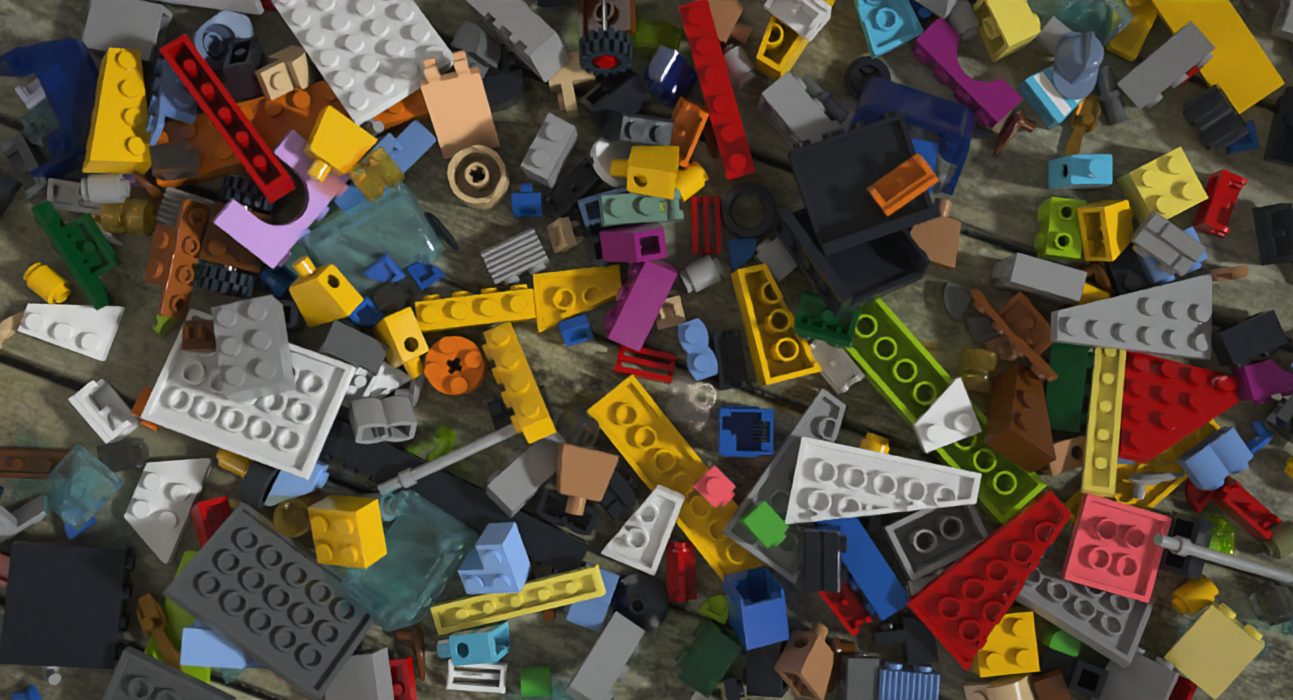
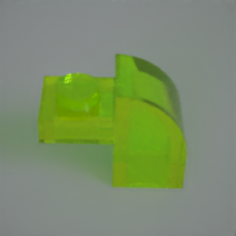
[630,18,681,60]

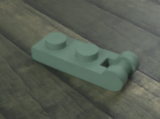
[598,189,684,227]

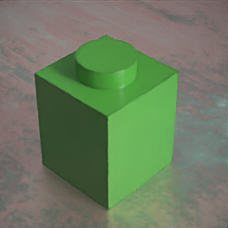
[738,500,789,548]

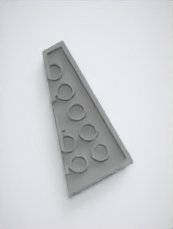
[1050,273,1212,360]

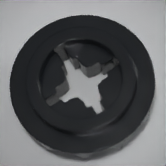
[844,56,891,103]

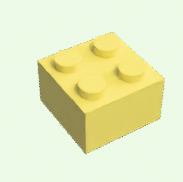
[972,0,1041,63]
[1116,146,1208,225]

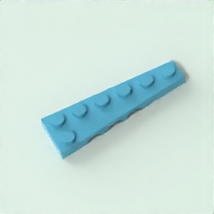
[853,0,924,59]

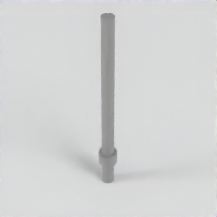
[378,423,517,496]
[1153,534,1293,584]

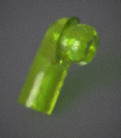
[425,425,456,461]
[1208,515,1236,556]

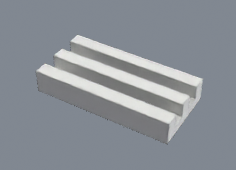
[446,658,508,693]

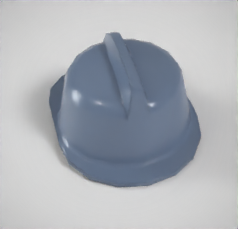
[192,9,254,70]
[1052,31,1104,100]

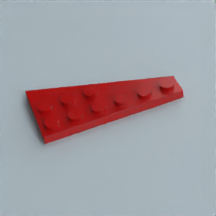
[906,489,1072,672]

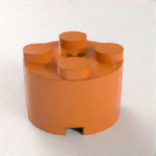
[424,336,488,395]

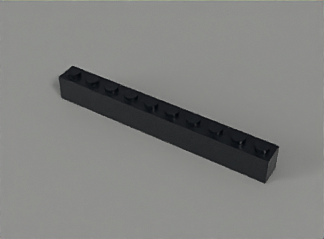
[319,415,591,574]

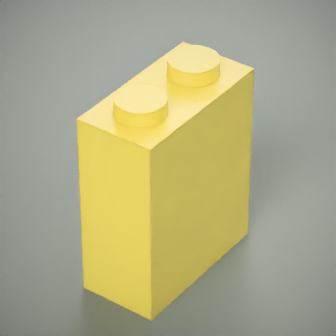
[1164,602,1265,700]

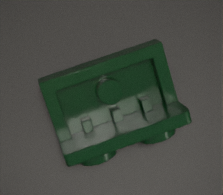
[793,290,862,348]

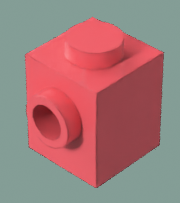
[692,464,736,508]

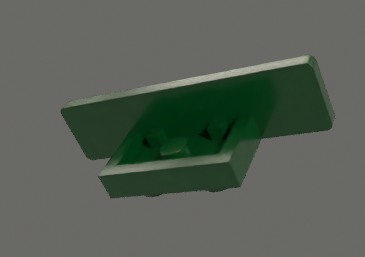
[31,201,122,311]

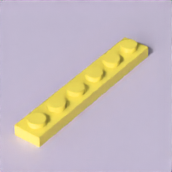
[1081,347,1126,497]
[430,564,606,636]

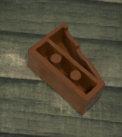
[984,362,1056,474]

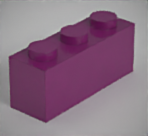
[603,259,678,352]

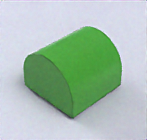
[1040,624,1081,657]
[521,665,553,698]

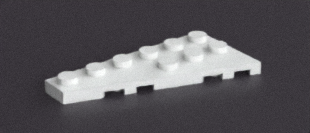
[785,436,982,524]

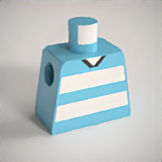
[1016,65,1084,130]
[1048,154,1113,190]
[437,621,512,666]

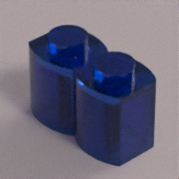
[643,45,699,108]

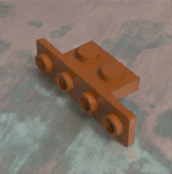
[144,199,209,320]
[970,289,1058,381]

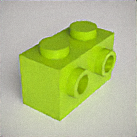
[1034,197,1087,262]

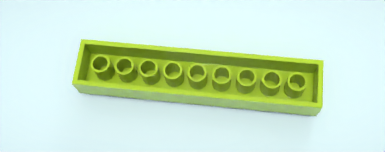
[814,290,1047,525]

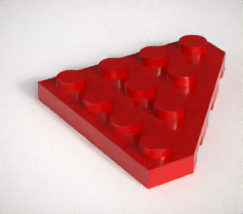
[1118,351,1238,464]

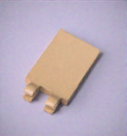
[420,50,500,159]

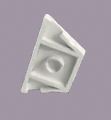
[124,458,215,564]

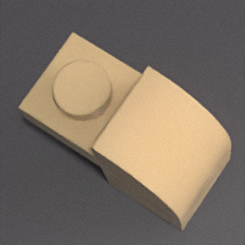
[255,45,316,100]
[549,50,596,118]
[963,672,1038,700]

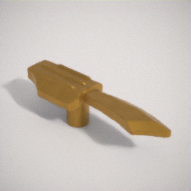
[1063,94,1101,175]
[136,593,182,671]

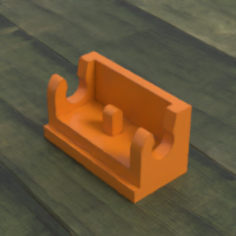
[670,96,709,168]
[867,153,939,216]

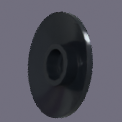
[611,573,669,632]

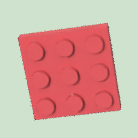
[1060,493,1172,603]

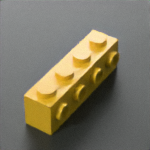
[415,284,537,333]
[482,321,556,444]

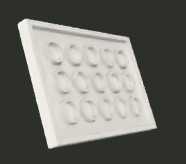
[271,0,454,126]
[140,308,356,480]

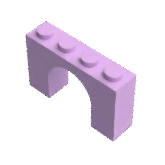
[212,130,349,269]

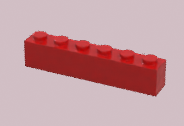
[678,0,756,180]
[159,34,295,204]

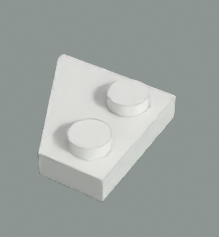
[341,360,410,409]
[913,377,982,453]

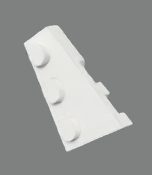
[17,304,126,361]
[600,484,686,576]

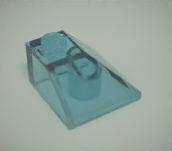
[1053,0,1134,47]
[49,443,126,531]

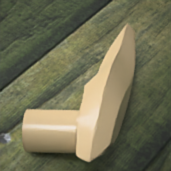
[0,311,25,349]

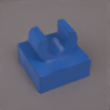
[511,183,543,218]
[259,264,298,300]
[558,313,594,347]

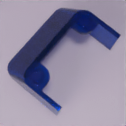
[0,37,99,178]
[846,77,974,196]

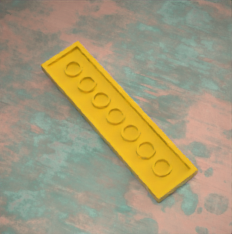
[587,374,768,582]

